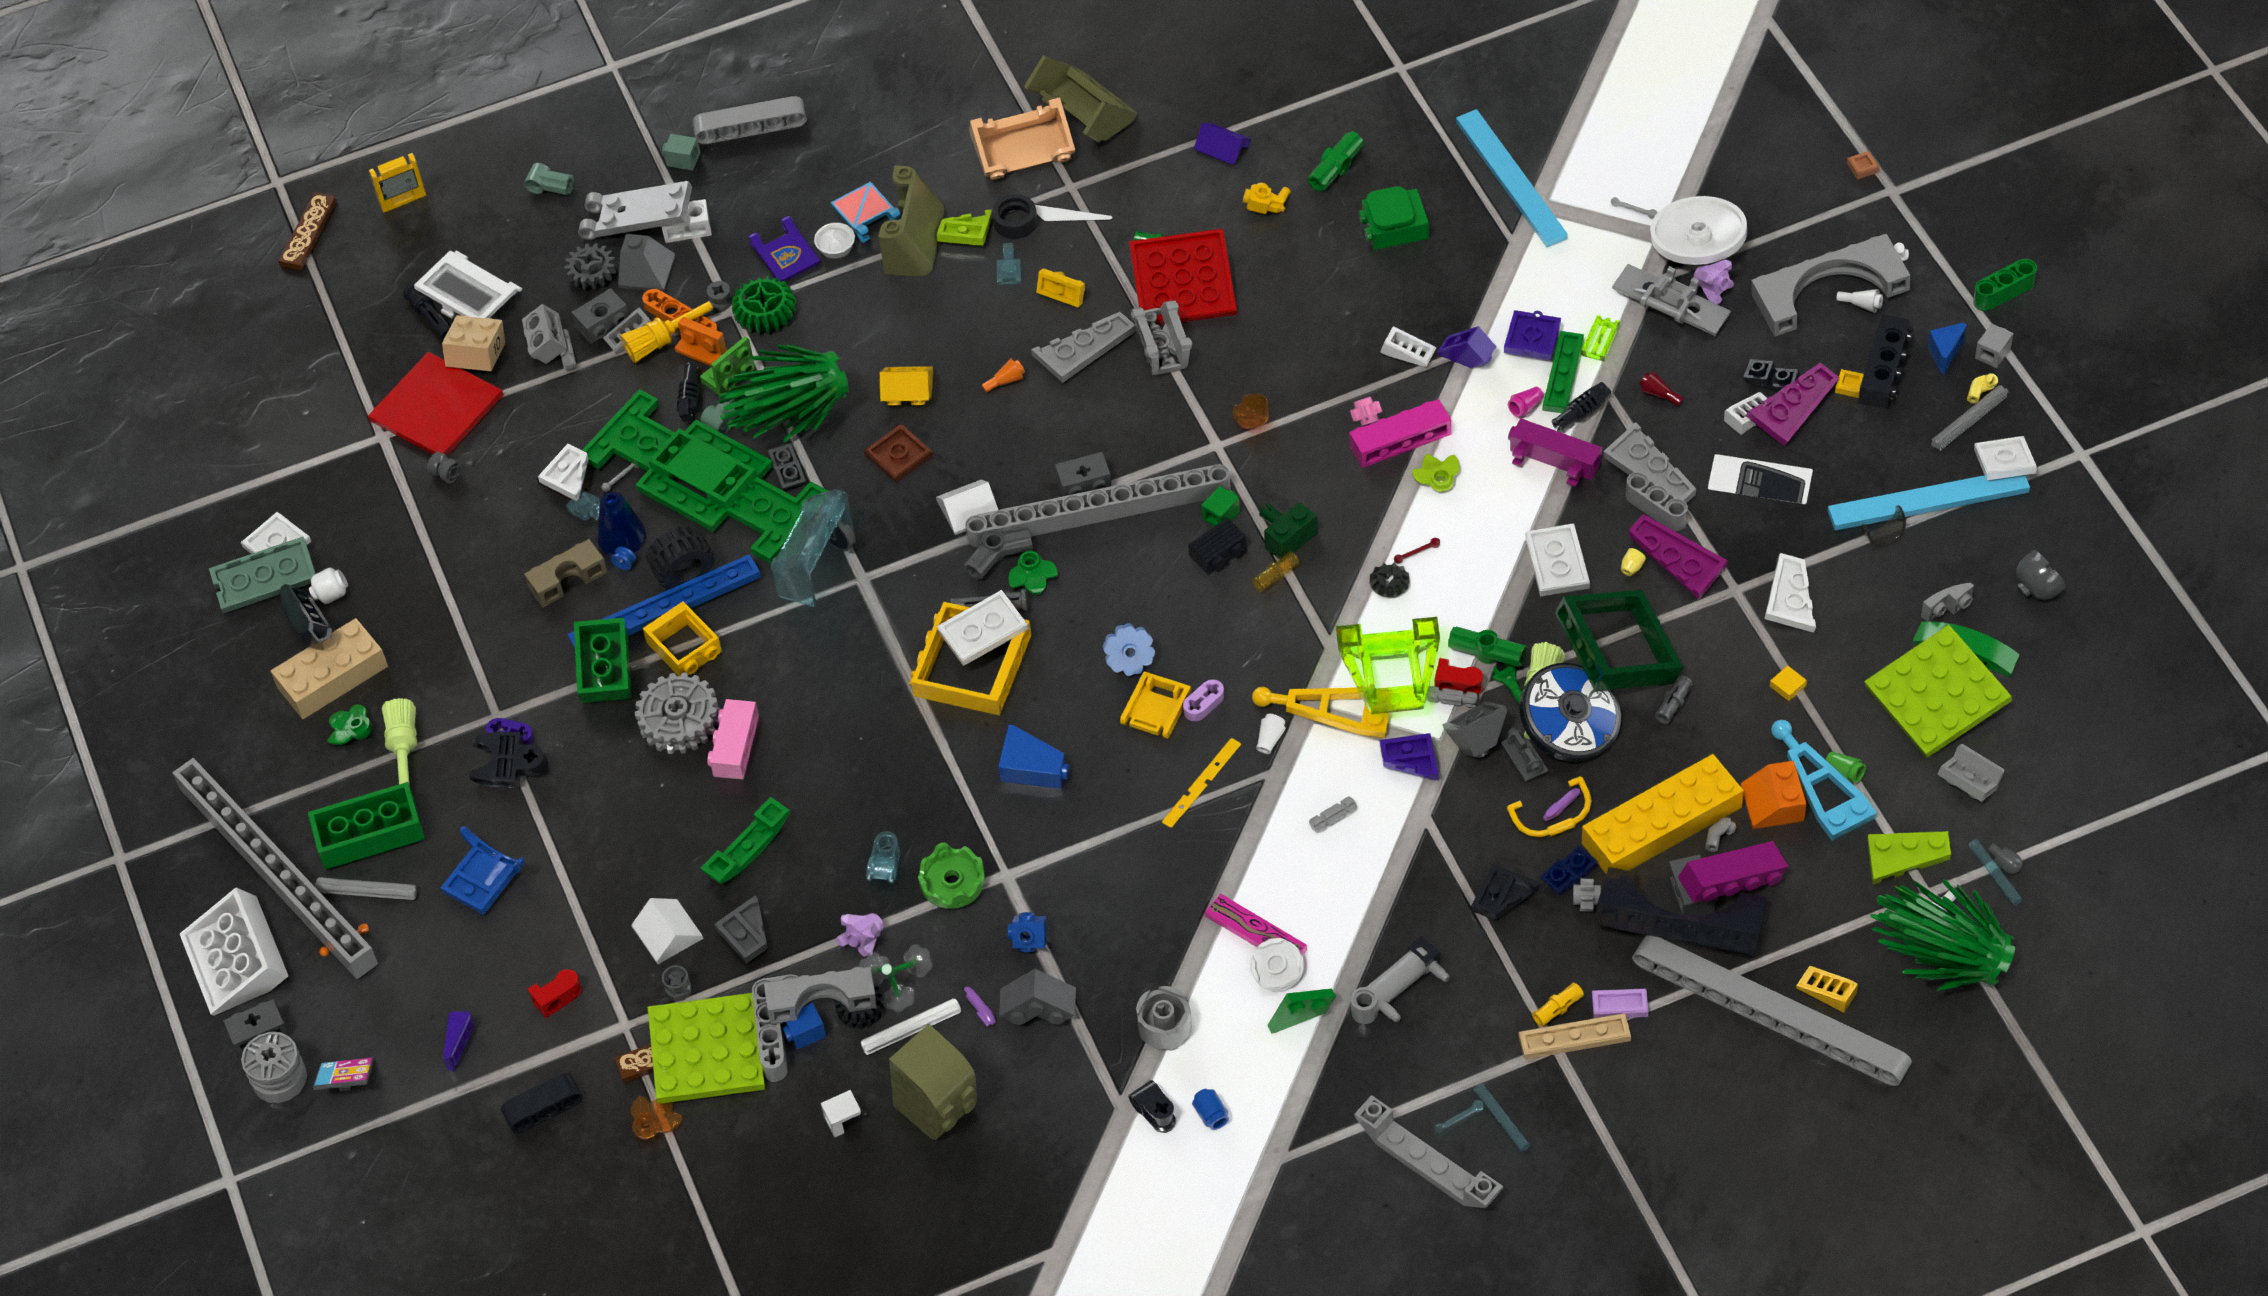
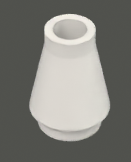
[1256,714,1286,754]

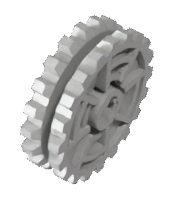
[635,673,720,754]

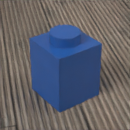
[782,1003,826,1050]

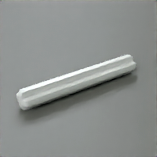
[861,999,961,1055]

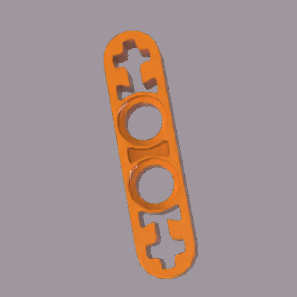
[642,289,718,331]

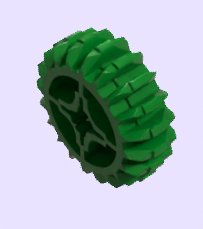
[732,275,796,335]

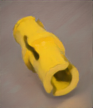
[1532,982,1584,1027]

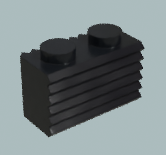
[1188,518,1247,574]

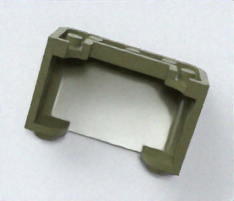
[878,165,945,276]

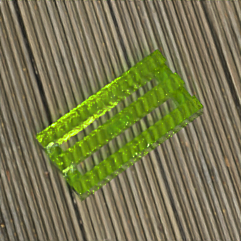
[1581,315,1620,362]

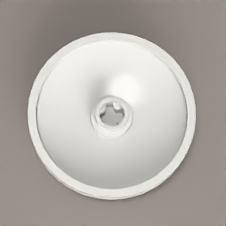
[1650,196,1747,265]

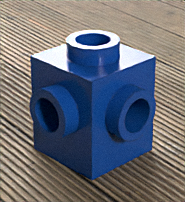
[1008,912,1047,952]

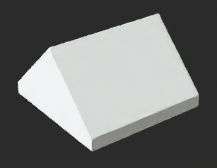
[936,480,998,535]
[632,898,703,964]

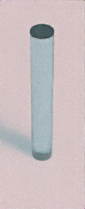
[1969,839,2023,906]
[1474,1083,1530,1151]

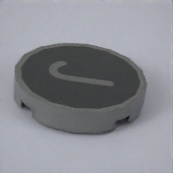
[813,508,856,551]

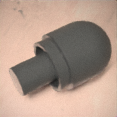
[1988,843,2023,874]

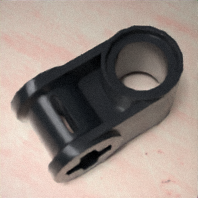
[1128,1080,1176,1133]

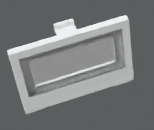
[414,250,522,319]

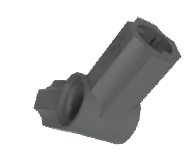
[964,529,1033,580]

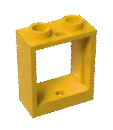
[643,601,722,676]

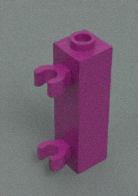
[1508,418,1602,487]

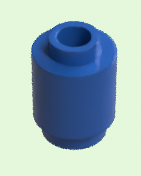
[1192,1088,1229,1130]

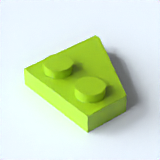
[937,210,993,246]

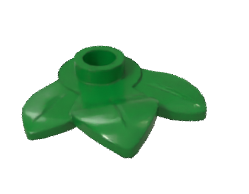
[1009,551,1058,595]
[327,704,372,745]

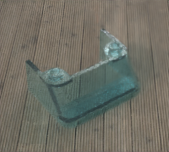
[771,489,854,607]

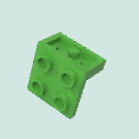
[700,336,755,395]

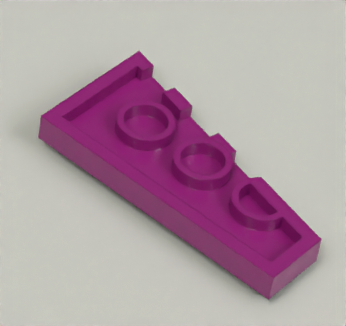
[1745,363,1840,446]
[1629,514,1728,600]

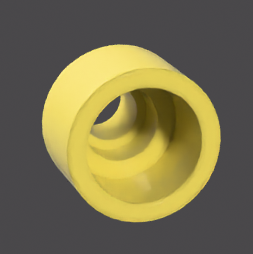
[1621,548,1646,576]

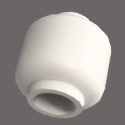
[309,568,348,604]

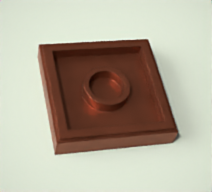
[864,424,933,483]

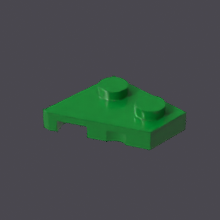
[1267,988,1336,1034]

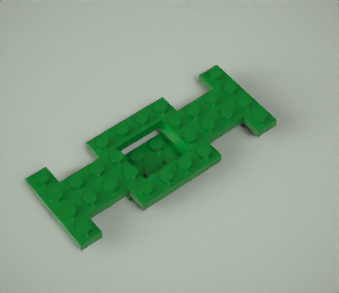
[582,389,831,564]

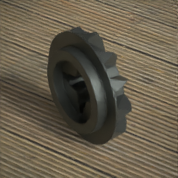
[1370,562,1410,597]

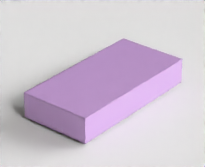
[1592,989,1648,1018]

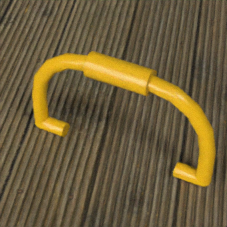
[1507,776,1592,837]

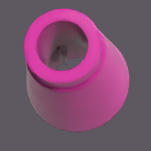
[1507,386,1544,417]

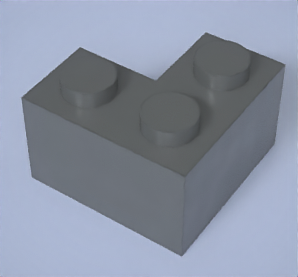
[999,969,1076,1026]

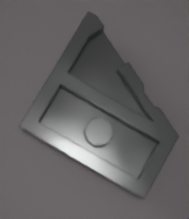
[715,896,768,963]

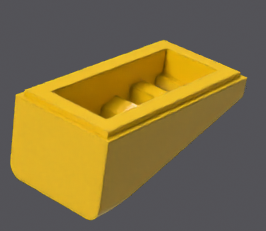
[1796,966,1858,1013]

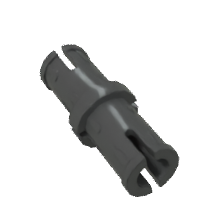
[1655,675,1693,724]

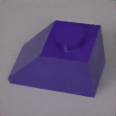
[1437,326,1497,368]

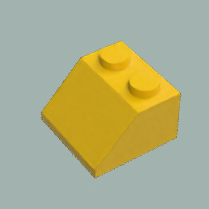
[880,366,933,405]

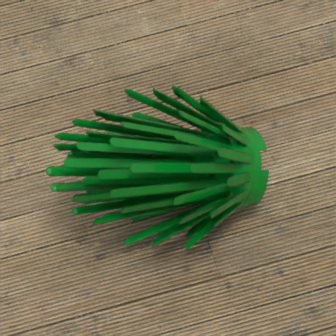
[717,344,849,443]
[1870,879,2015,991]

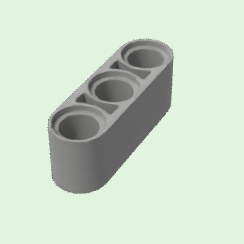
[1626,472,1688,531]

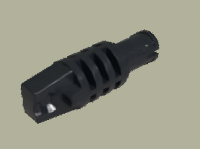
[677,362,700,424]
[1551,382,1612,433]

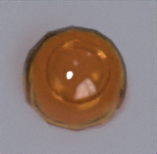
[1233,394,1270,430]

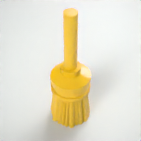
[620,301,713,363]

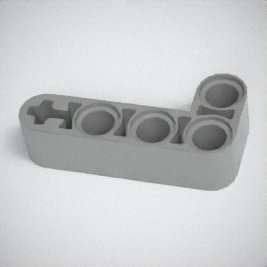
[752,975,798,1082]

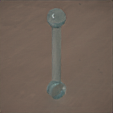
[1434,1100,1484,1134]

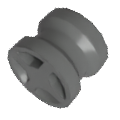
[707,281,732,311]

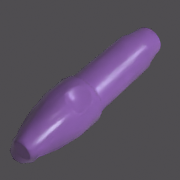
[1543,788,1580,821]
[964,987,996,1027]

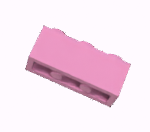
[707,699,759,779]

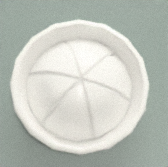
[814,223,855,259]

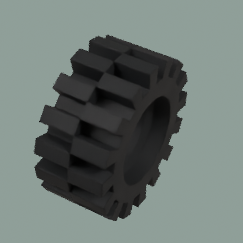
[834,983,884,1029]

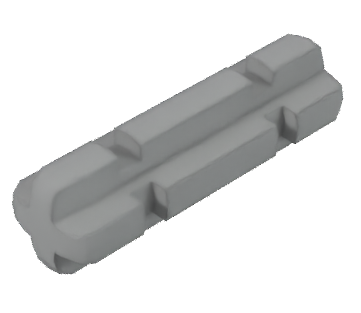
[561,329,577,371]
[1427,686,1478,707]
[1309,796,1357,832]

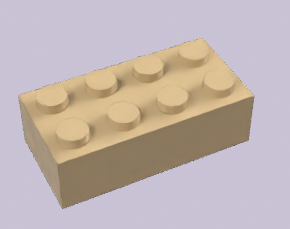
[271,618,388,719]

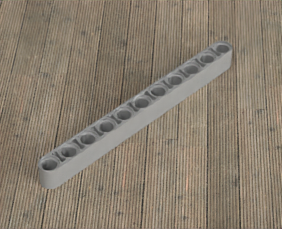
[965,464,1231,547]
[1632,935,1912,1086]

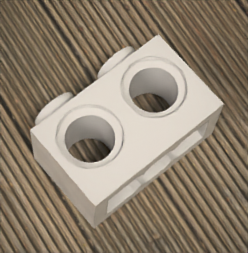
[662,199,712,243]

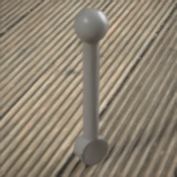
[1610,197,1658,219]
[601,463,639,492]

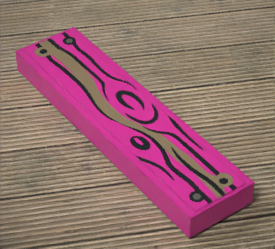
[1205,893,1307,955]

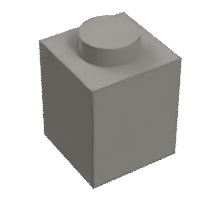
[1975,323,2013,368]

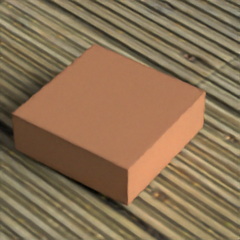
[1847,151,1879,180]

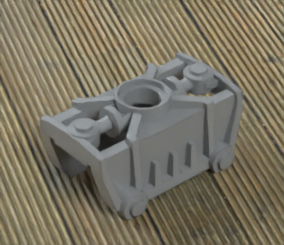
[1131,300,1192,375]

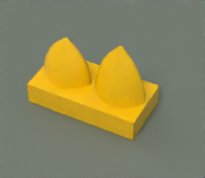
[1036,268,1085,307]

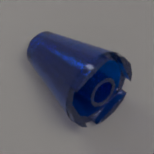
[597,492,646,554]

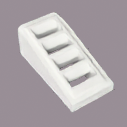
[1380,326,1436,367]
[1724,392,1767,435]

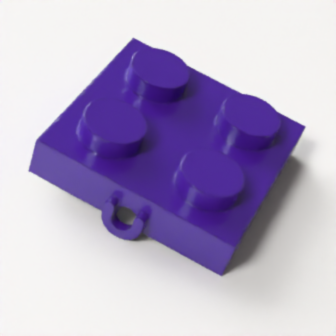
[1504,310,1561,361]

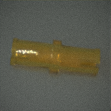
[1252,552,1299,592]

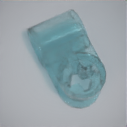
[866,831,900,884]

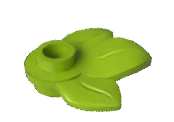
[1412,454,1460,492]

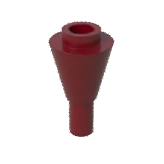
[1639,371,1684,406]

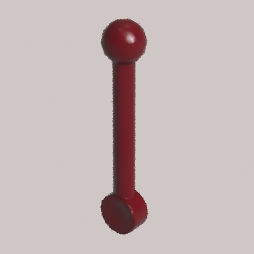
[1393,537,1440,564]

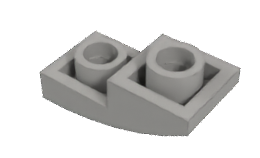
[1921,583,1974,621]

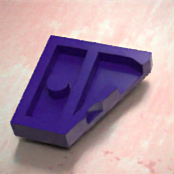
[1379,733,1439,780]

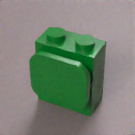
[1358,187,1429,250]

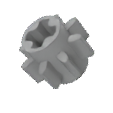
[1573,879,1601,912]

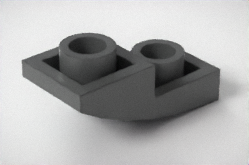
[768,443,806,490]

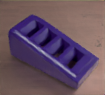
[443,1012,474,1071]

